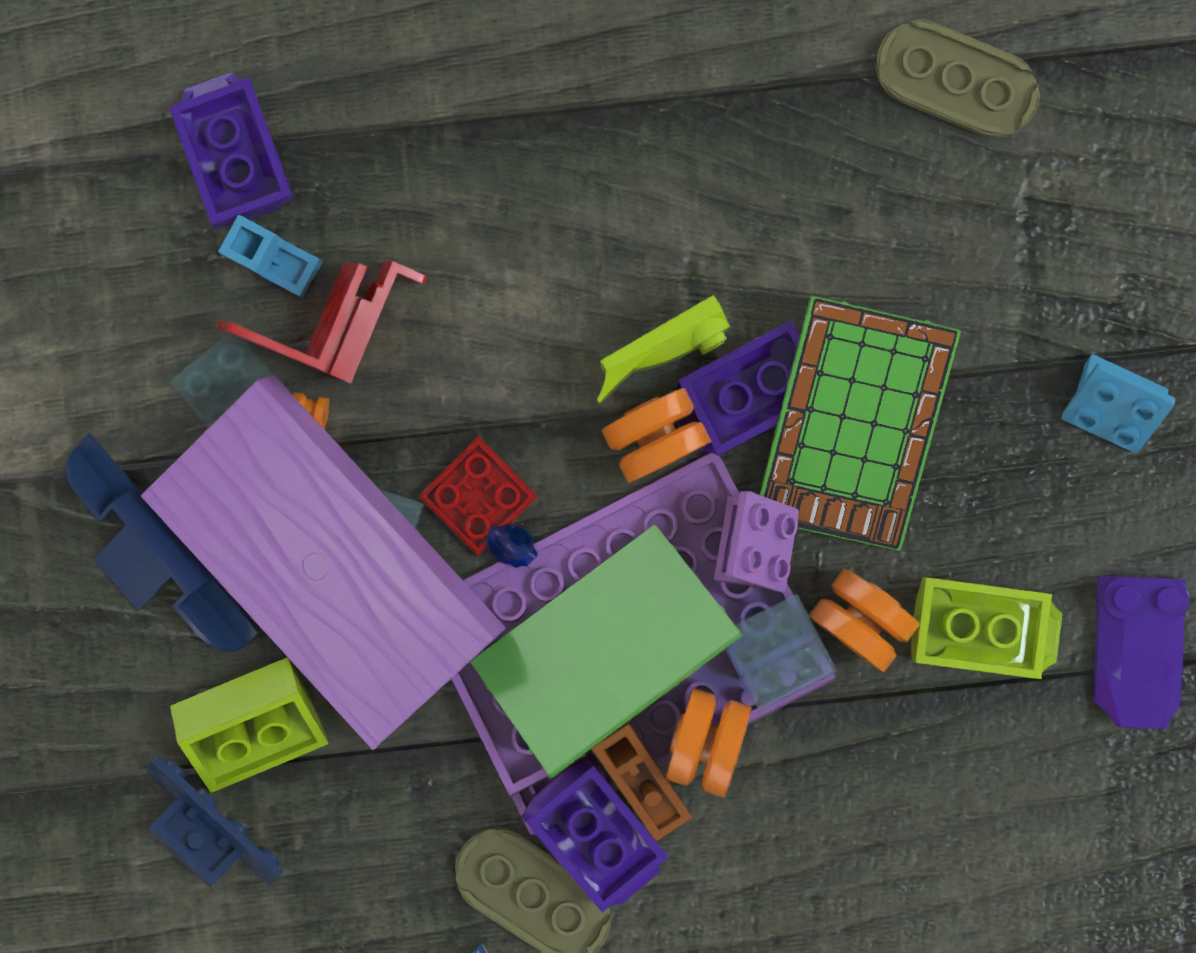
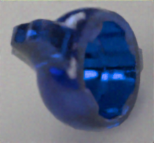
[486,523,538,568]

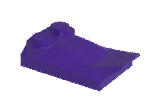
[169,72,294,228]
[676,320,800,456]
[1093,576,1190,729]
[522,760,669,913]

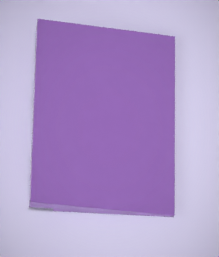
[451,453,835,835]

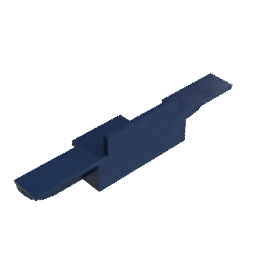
[64,433,261,652]

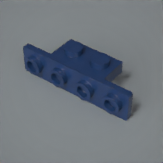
[146,756,283,888]

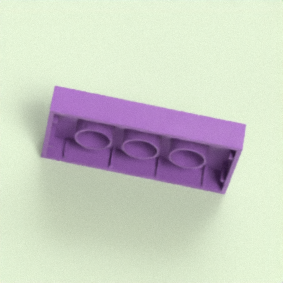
[141,375,506,750]

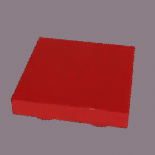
[419,436,538,556]

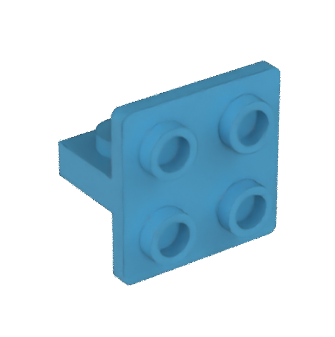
[1062,354,1175,453]

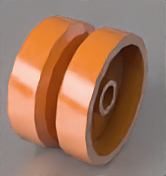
[601,388,712,484]
[808,568,920,673]
[666,688,752,798]

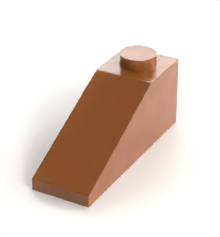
[592,721,692,841]

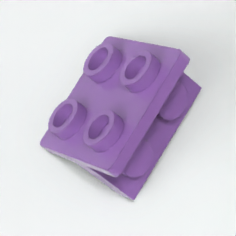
[714,491,799,593]

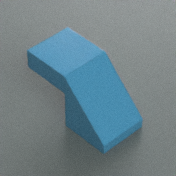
[218,214,323,299]

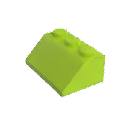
[170,657,329,793]

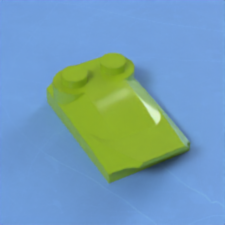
[597,295,730,405]
[911,577,1063,679]

